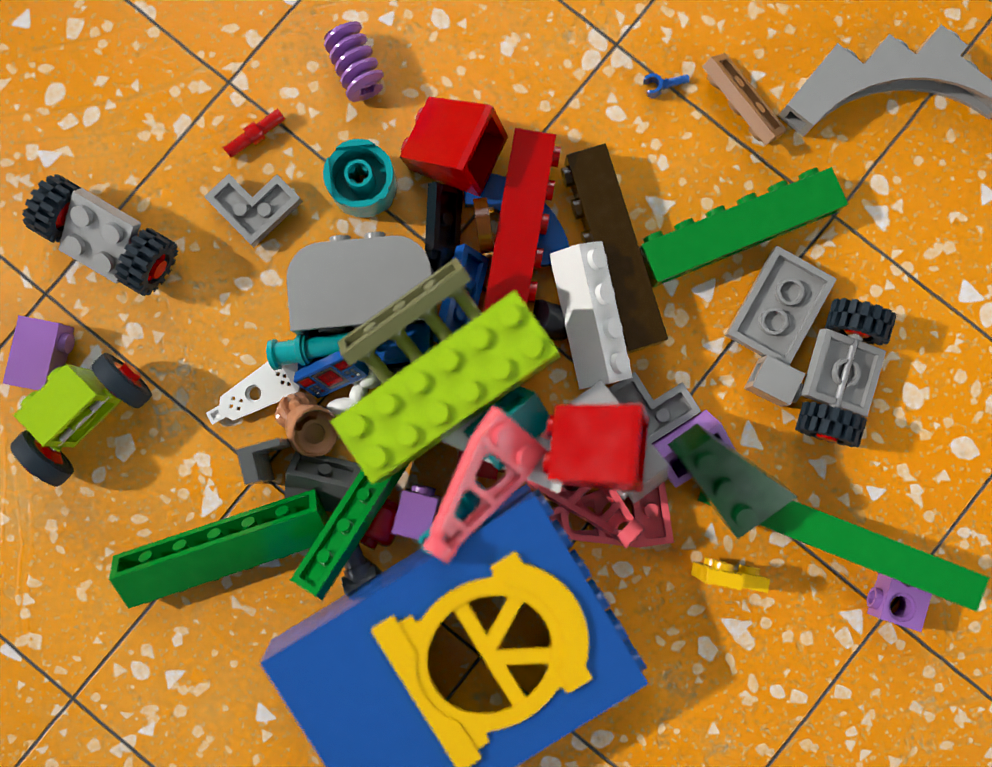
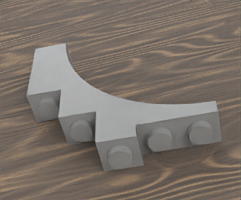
[778,24,992,137]

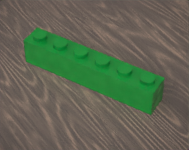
[639,167,848,288]
[109,489,329,609]

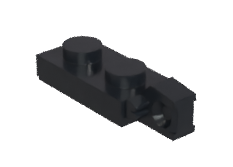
[425,182,463,274]

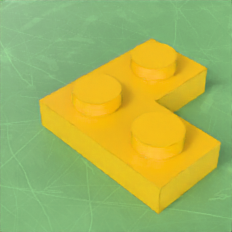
[691,557,770,593]

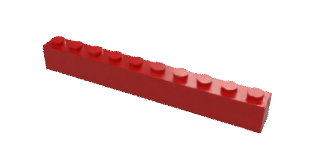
[455,128,561,480]

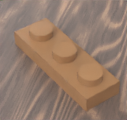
[702,53,787,145]

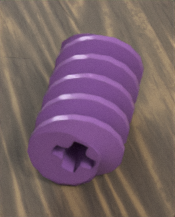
[324,21,384,102]

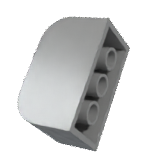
[287,232,437,337]

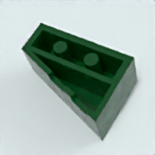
[668,423,797,539]

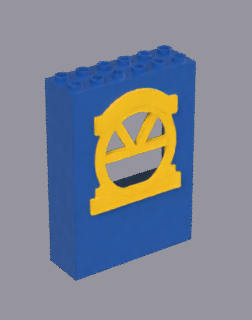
[260,484,648,767]

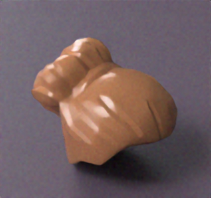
[275,392,339,457]

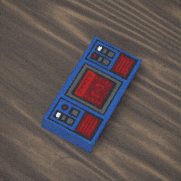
[293,350,369,399]

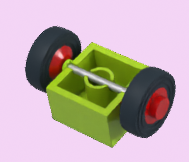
[10,353,152,486]

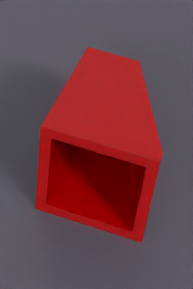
[400,96,508,197]
[543,404,649,492]

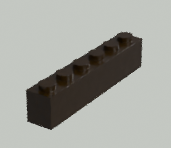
[561,143,668,354]

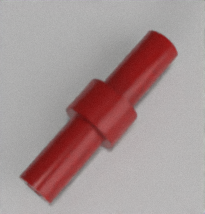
[223,108,286,158]

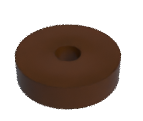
[473,197,494,254]

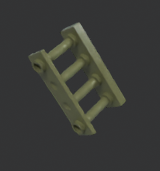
[338,257,482,384]

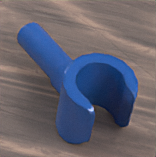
[643,73,690,99]

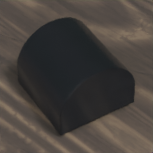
[533,299,568,341]

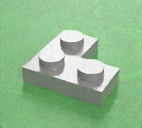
[204,174,303,247]
[608,372,701,443]

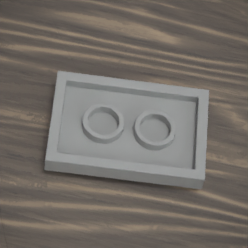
[725,246,837,365]

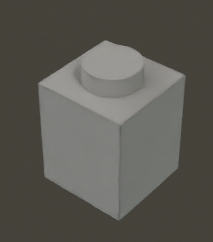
[744,355,805,407]

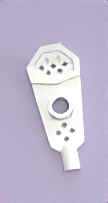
[206,362,301,425]

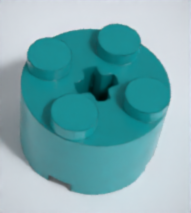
[323,139,397,218]

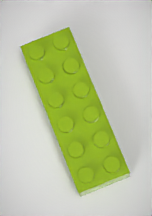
[331,290,561,483]

